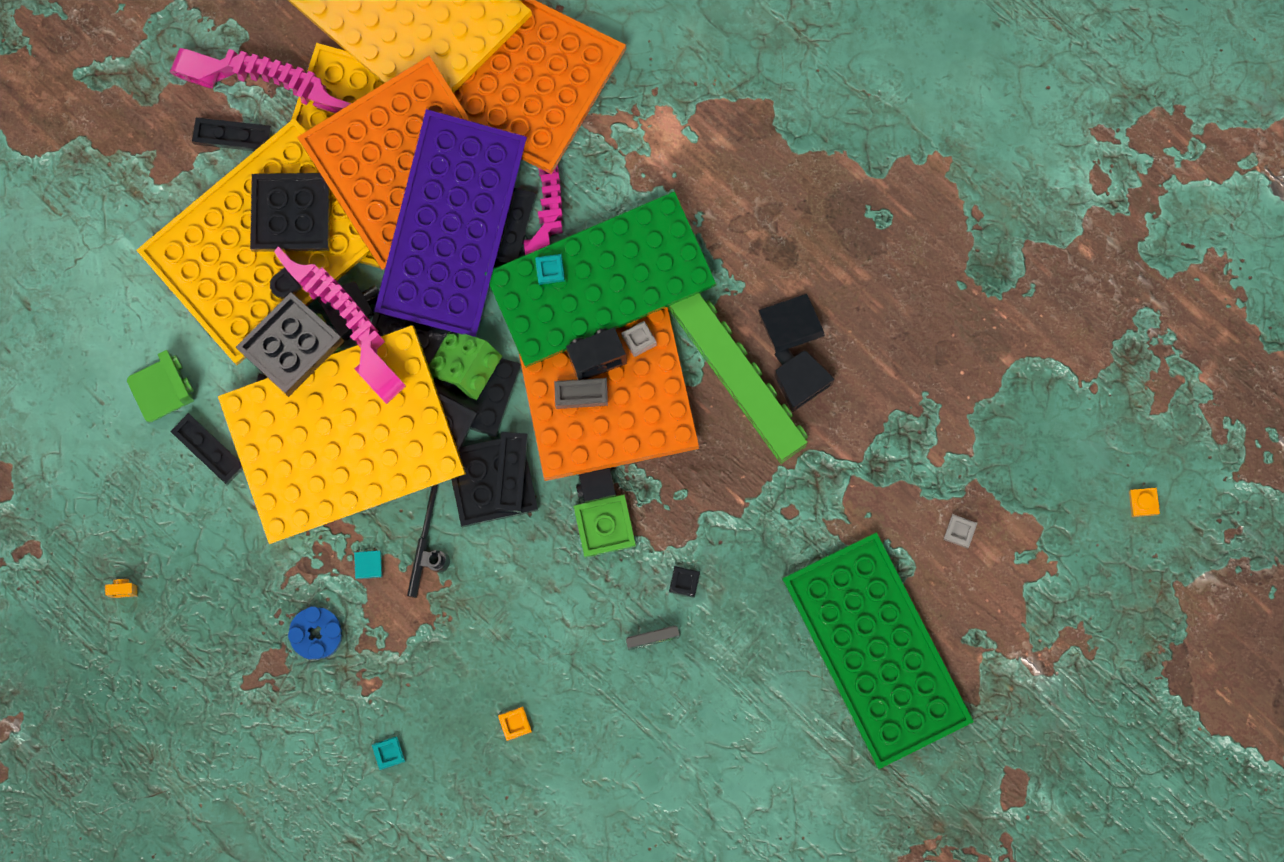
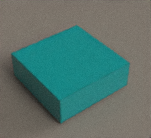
[535,254,565,285]
[354,551,383,579]
[372,736,406,771]

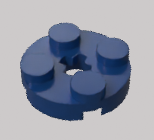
[288,607,342,660]

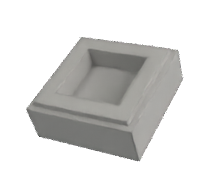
[621,321,657,357]
[943,514,977,549]

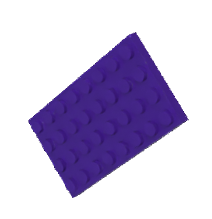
[374,109,527,337]

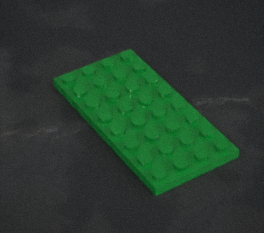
[485,191,716,368]
[782,532,974,770]

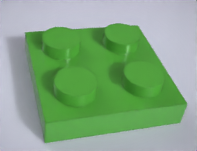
[573,495,636,558]

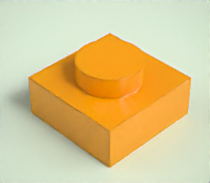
[1129,488,1160,517]
[105,579,138,598]

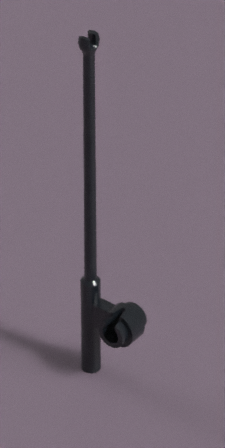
[407,484,450,598]

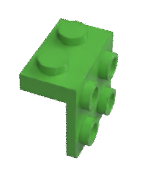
[428,332,502,400]
[127,350,194,423]

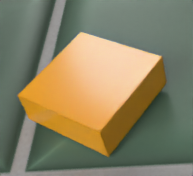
[498,707,532,741]

